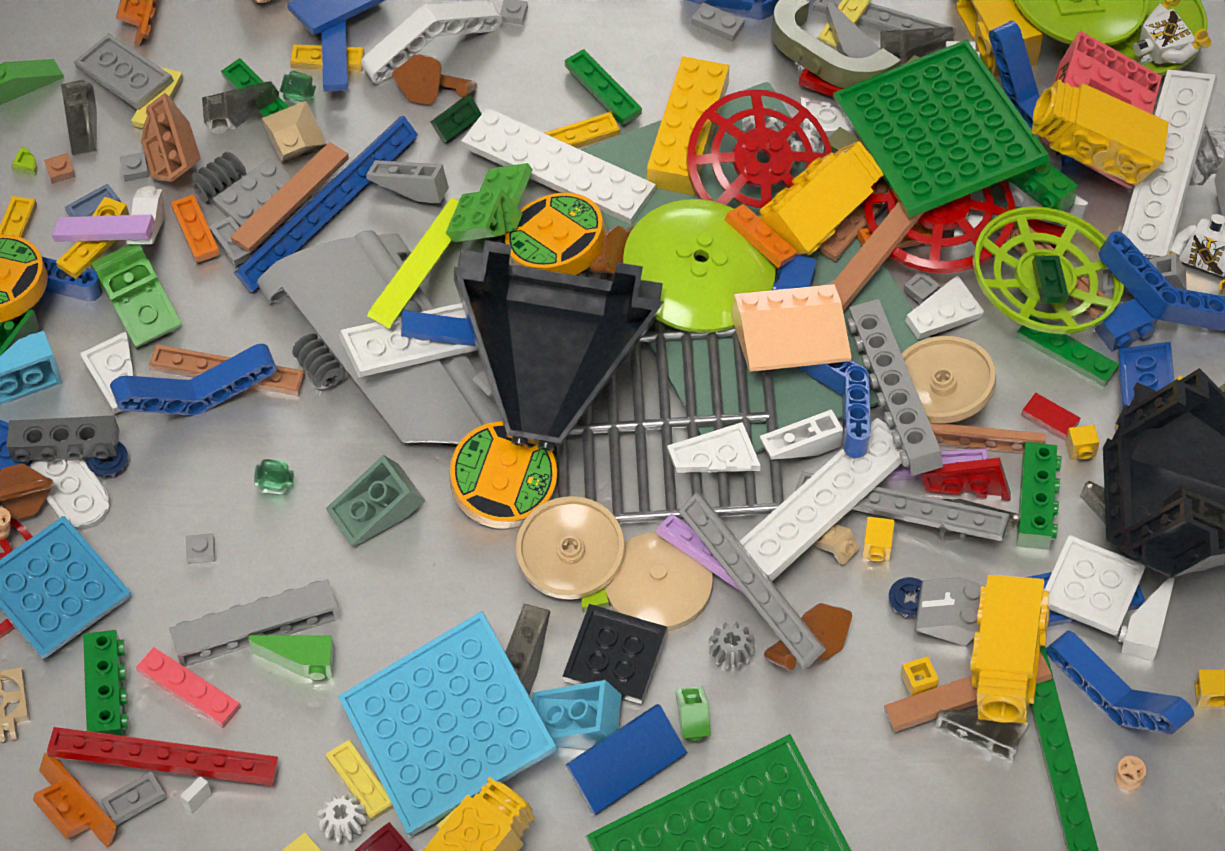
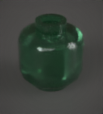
[279,70,316,104]
[254,459,294,494]

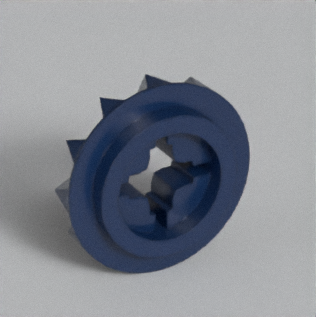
[86,442,128,478]
[889,577,922,618]

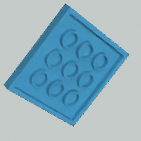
[0,516,131,660]

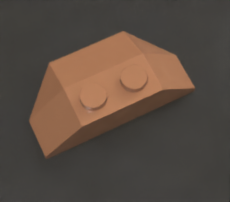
[141,93,201,182]

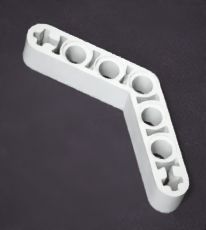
[361,0,503,84]

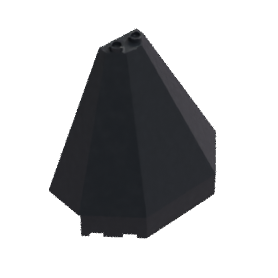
[454,240,664,451]
[1103,368,1225,577]

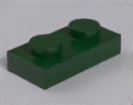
[430,95,482,142]
[1032,255,1069,303]

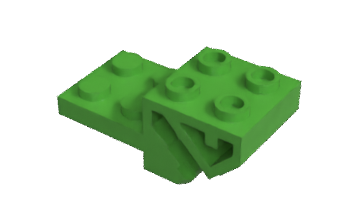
[446,163,533,242]
[91,244,182,349]

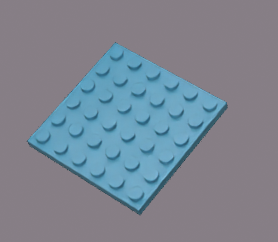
[338,611,559,837]

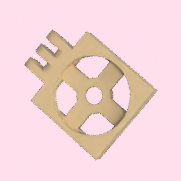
[0,667,29,742]

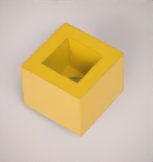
[1065,425,1100,460]
[900,656,939,696]

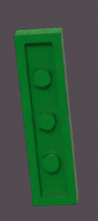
[565,49,642,125]
[221,58,289,118]
[1016,315,1119,387]

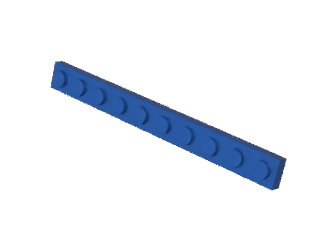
[234,116,418,292]

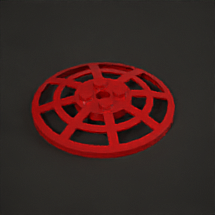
[686,89,832,208]
[864,178,1015,274]

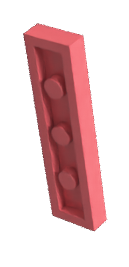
[136,647,241,728]

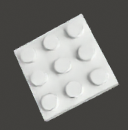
[1045,535,1146,636]

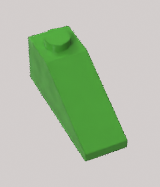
[0,59,64,105]
[249,635,335,680]

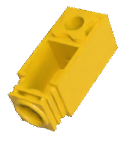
[955,0,1044,77]
[1031,79,1169,186]
[758,141,883,256]
[971,575,1050,724]
[423,777,536,851]

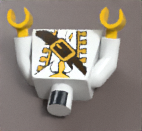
[1133,0,1211,64]
[1170,214,1225,291]

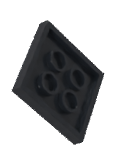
[562,604,668,704]

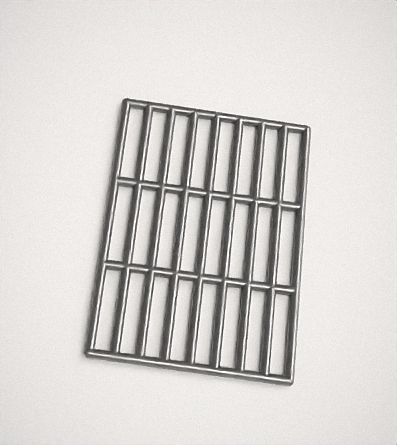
[557,255,784,524]

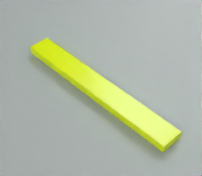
[367,197,459,329]

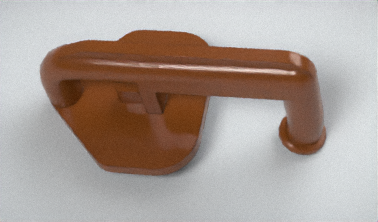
[392,54,477,105]
[590,226,634,275]
[0,464,54,519]
[764,603,852,670]

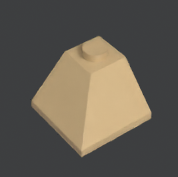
[261,101,326,163]

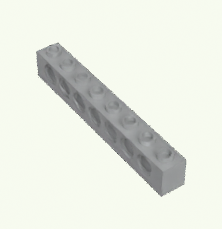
[847,299,943,476]

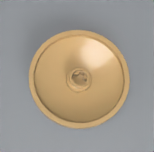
[902,336,996,423]
[516,496,625,599]
[605,532,713,632]

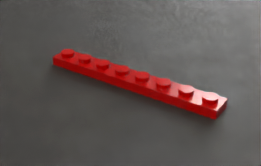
[47,727,278,786]

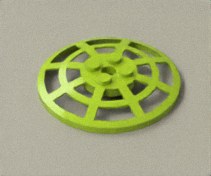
[973,206,1124,334]

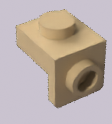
[813,524,859,565]

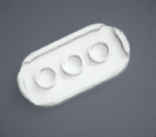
[30,458,110,530]

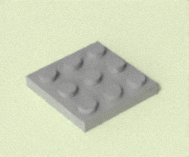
[212,158,314,247]

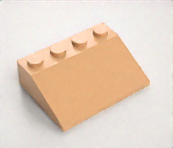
[731,284,851,372]

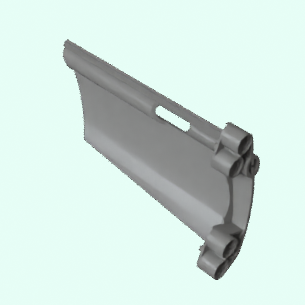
[257,230,501,444]

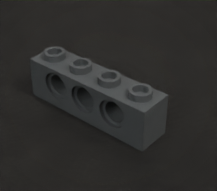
[6,415,120,462]

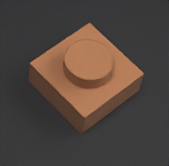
[44,153,76,184]

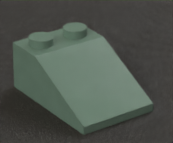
[326,455,426,547]

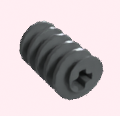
[191,151,246,203]
[292,333,345,389]

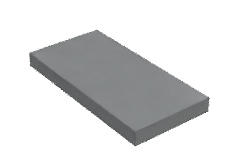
[74,33,174,110]

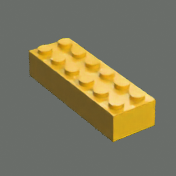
[647,56,729,196]

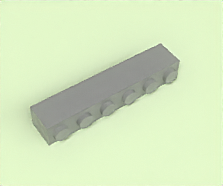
[169,579,340,667]

